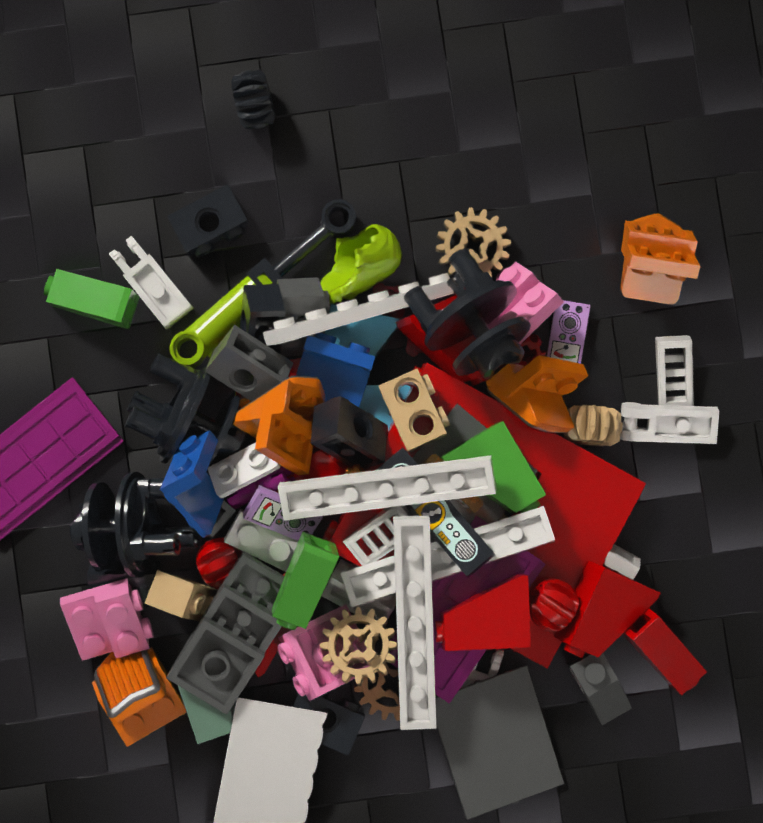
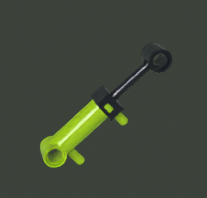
[170,199,356,368]

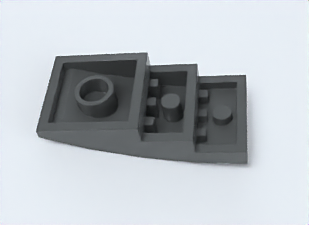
[166,551,285,715]

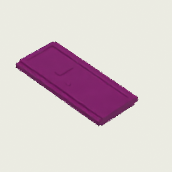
[0,377,125,541]
[380,516,545,704]

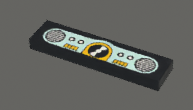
[376,447,495,578]

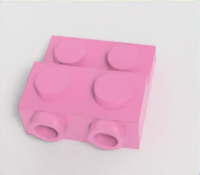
[488,262,564,344]
[60,578,154,661]
[277,604,369,701]

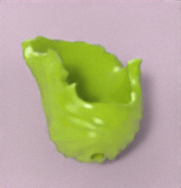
[320,224,402,304]

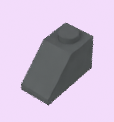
[567,653,632,725]

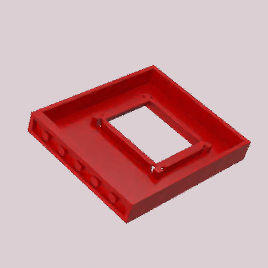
[322,363,646,669]

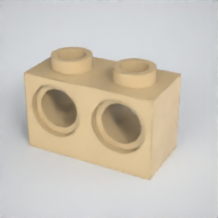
[379,368,450,453]
[145,570,218,621]

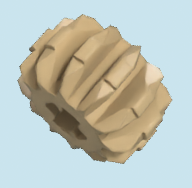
[564,405,623,447]

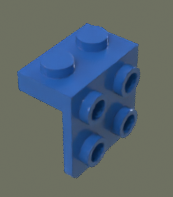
[296,332,375,407]
[160,430,224,537]

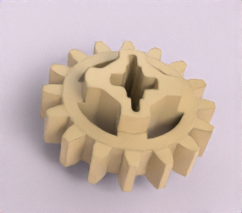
[436,208,511,278]
[320,607,398,686]

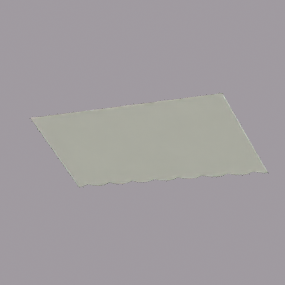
[213,698,327,823]

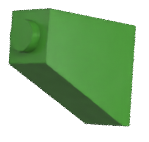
[44,269,139,330]
[438,421,546,513]
[272,531,339,630]

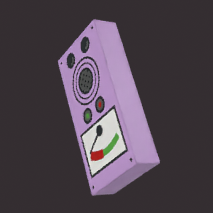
[546,300,590,364]
[243,485,323,541]

